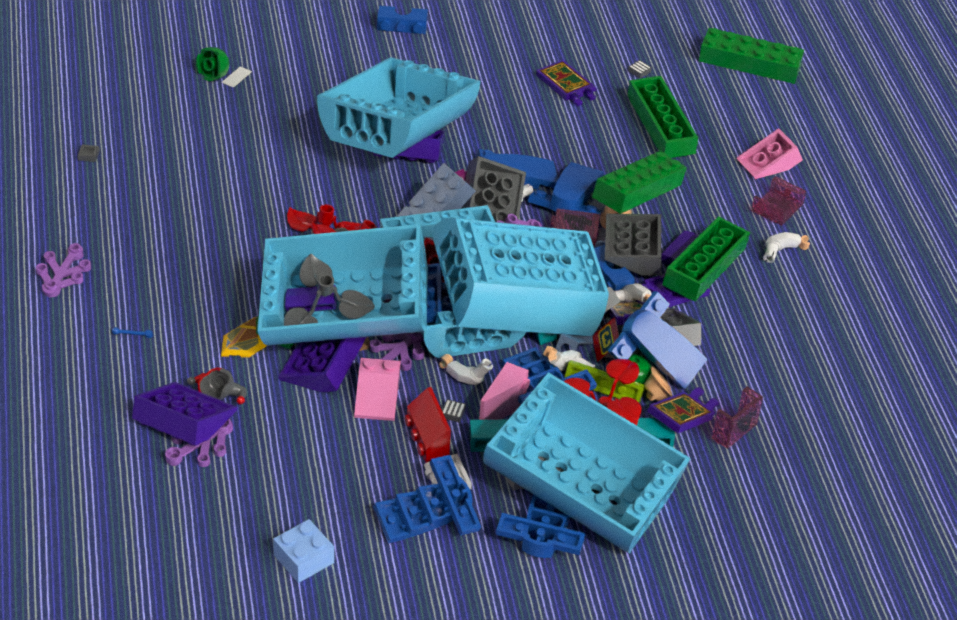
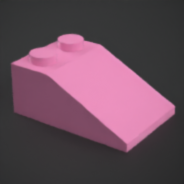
[736,128,803,179]
[354,358,401,421]
[479,362,530,420]

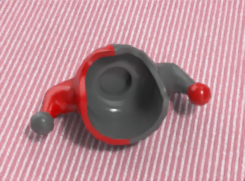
[187,367,247,404]

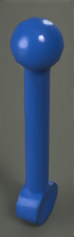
[112,327,153,338]

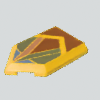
[221,317,267,357]

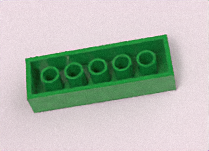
[699,28,804,84]
[627,76,698,158]
[592,151,687,214]
[662,216,750,302]

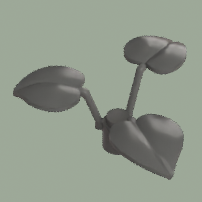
[284,254,375,326]

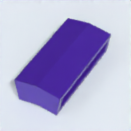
[661,230,698,266]
[285,285,337,312]

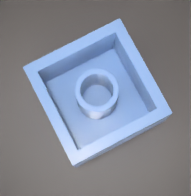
[273,519,334,583]

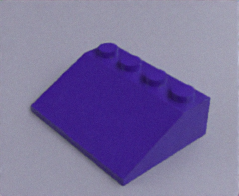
[368,130,445,163]
[278,337,367,392]
[132,382,237,446]

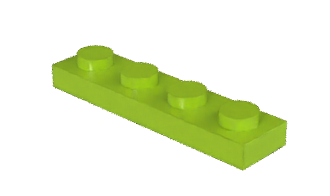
[565,360,645,403]

